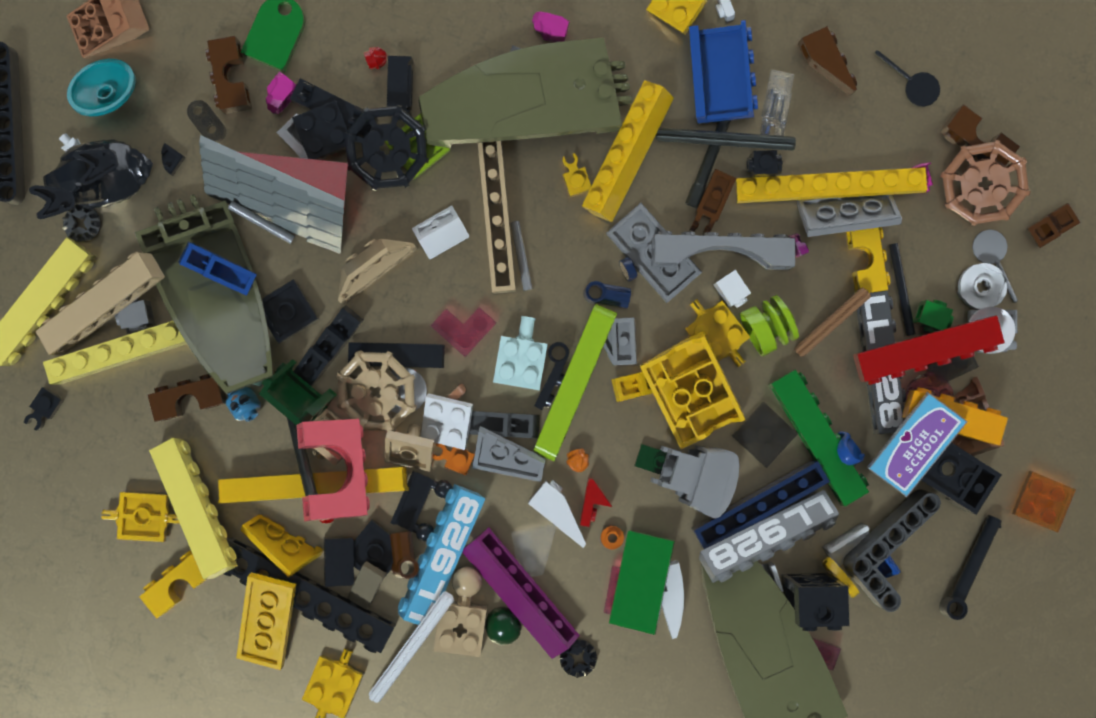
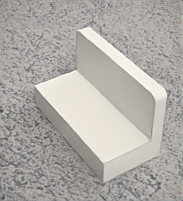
[412,205,469,259]
[822,523,870,566]

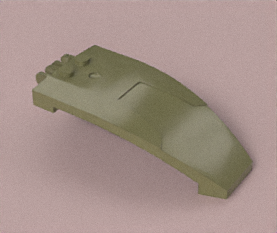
[418,37,633,148]
[135,194,273,394]
[701,561,848,718]

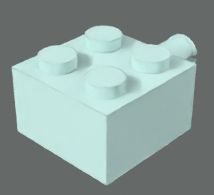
[493,316,548,390]

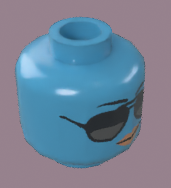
[226,387,261,422]

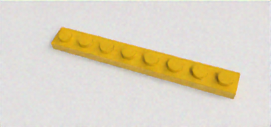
[736,167,927,203]

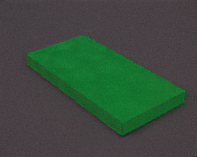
[609,530,675,635]

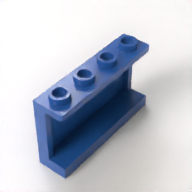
[689,20,758,124]

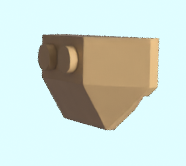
[338,239,418,305]

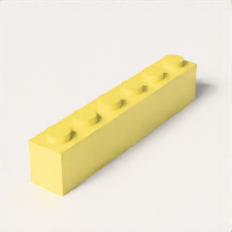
[0,237,96,366]
[43,321,187,385]
[149,438,238,579]

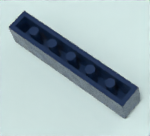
[691,460,830,550]

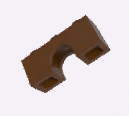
[205,36,252,114]
[941,104,1020,166]
[148,374,227,422]

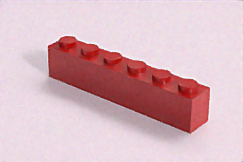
[853,315,1005,385]

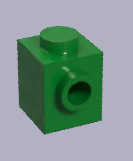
[913,300,954,333]

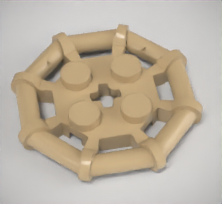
[336,350,417,432]

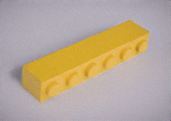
[582,80,674,223]

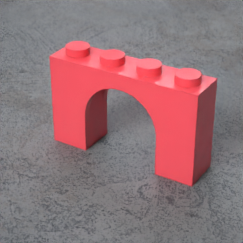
[296,419,370,522]

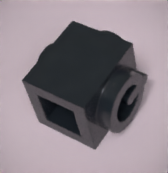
[746,150,783,178]

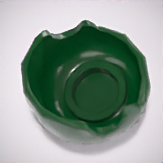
[485,606,521,645]

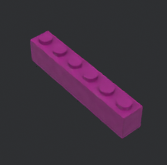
[462,527,580,659]

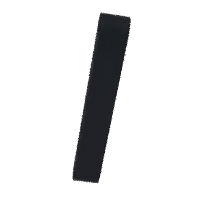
[0,42,25,205]

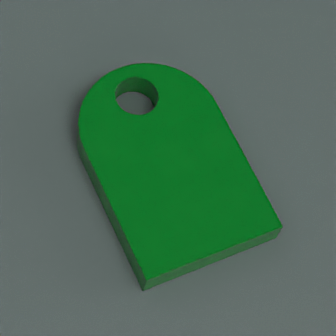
[241,0,305,72]

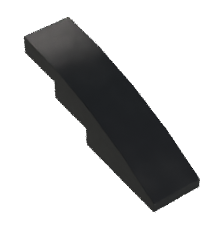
[293,305,364,387]
[348,342,445,368]

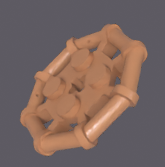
[940,140,1031,226]

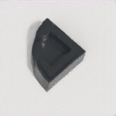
[161,143,186,176]

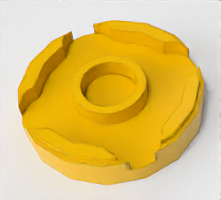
[822,556,860,598]

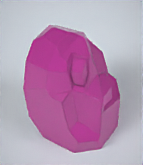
[532,11,570,43]
[266,72,296,114]

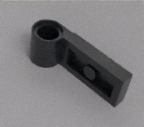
[534,342,569,410]

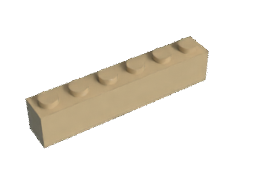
[35,252,165,355]

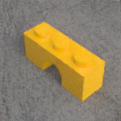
[846,227,890,293]
[139,550,207,619]

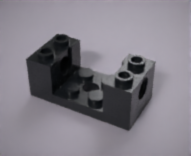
[921,442,1002,515]
[781,572,850,631]

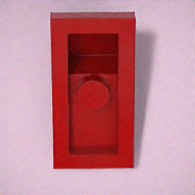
[580,477,612,527]

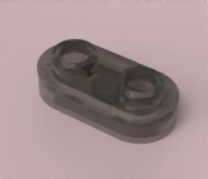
[187,100,226,143]

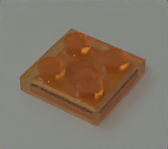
[1012,471,1076,533]

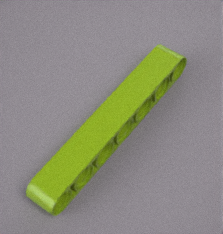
[533,304,617,461]

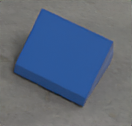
[877,556,901,578]

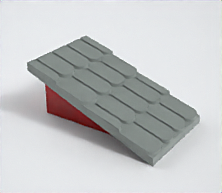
[199,135,348,254]

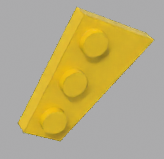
[240,514,324,578]

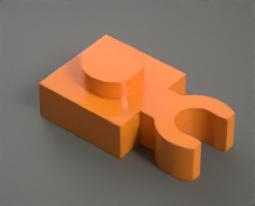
[433,443,475,476]

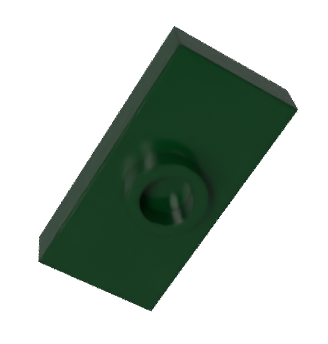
[634,444,667,474]

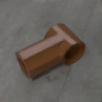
[390,531,419,579]

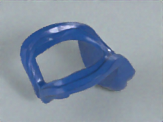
[837,431,865,465]

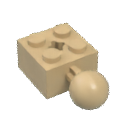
[433,567,488,657]

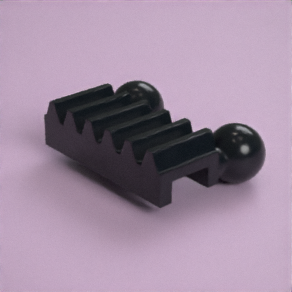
[391,471,453,542]

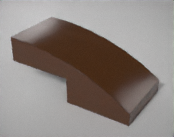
[1027,203,1081,248]

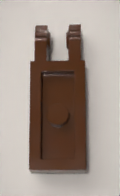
[690,169,737,236]

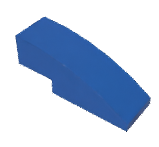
[178,241,257,296]

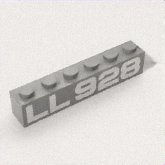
[699,490,839,583]

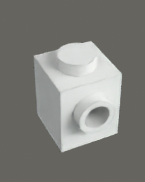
[713,270,751,308]

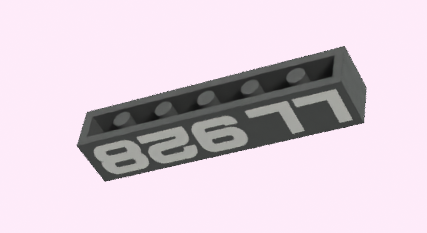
[857,291,906,435]

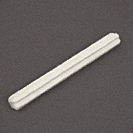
[369,591,454,703]

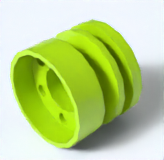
[740,295,799,356]

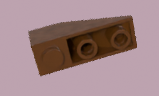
[798,26,857,96]

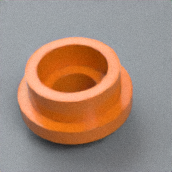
[601,526,624,550]

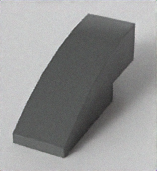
[469,411,540,438]

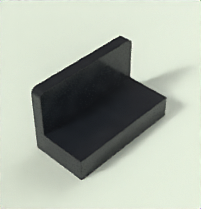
[324,537,354,587]

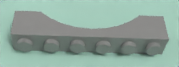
[651,231,795,270]

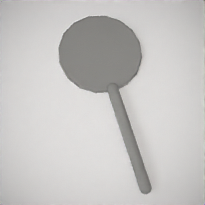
[972,229,1018,303]

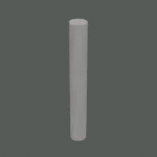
[228,201,295,244]
[510,221,533,291]

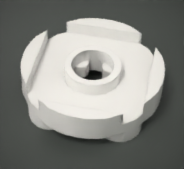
[957,263,1007,310]

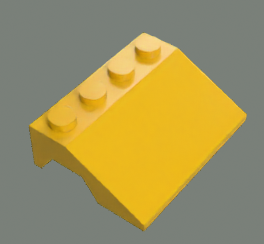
[640,331,745,449]

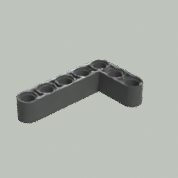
[843,489,941,612]

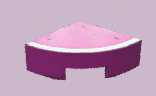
[788,233,809,257]

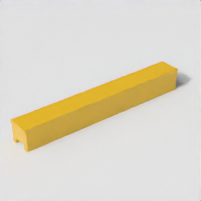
[218,467,409,503]

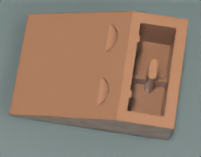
[66,0,150,58]

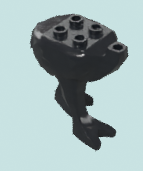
[29,139,153,219]

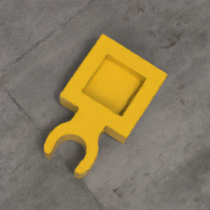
[562,153,591,197]

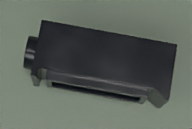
[387,56,414,120]

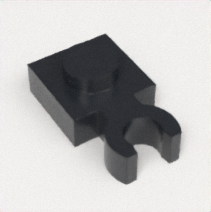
[24,387,64,431]

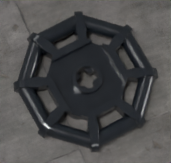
[343,104,429,191]

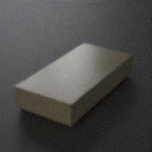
[347,561,386,610]

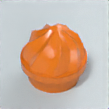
[566,449,589,472]

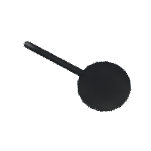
[875,50,940,107]

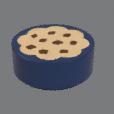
[619,257,638,281]

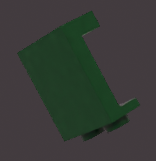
[259,359,337,425]

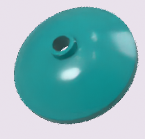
[67,59,136,117]

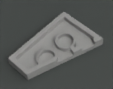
[472,426,546,482]

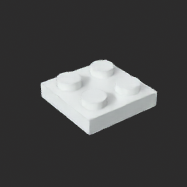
[421,394,474,450]

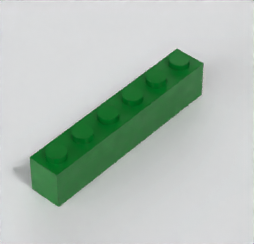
[769,370,869,506]

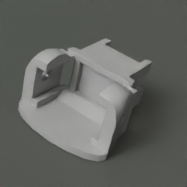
[650,445,740,518]

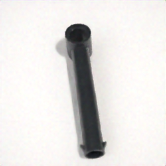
[939,515,1002,620]

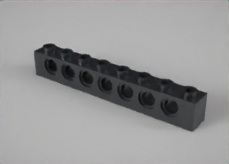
[223,537,396,653]

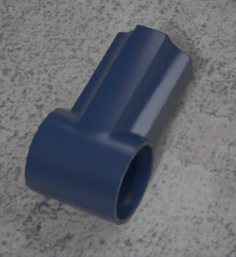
[583,281,631,309]

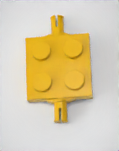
[685,299,751,367]
[101,492,180,542]
[302,648,364,718]

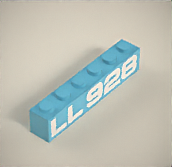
[398,484,485,625]

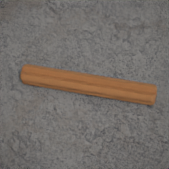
[794,288,871,357]

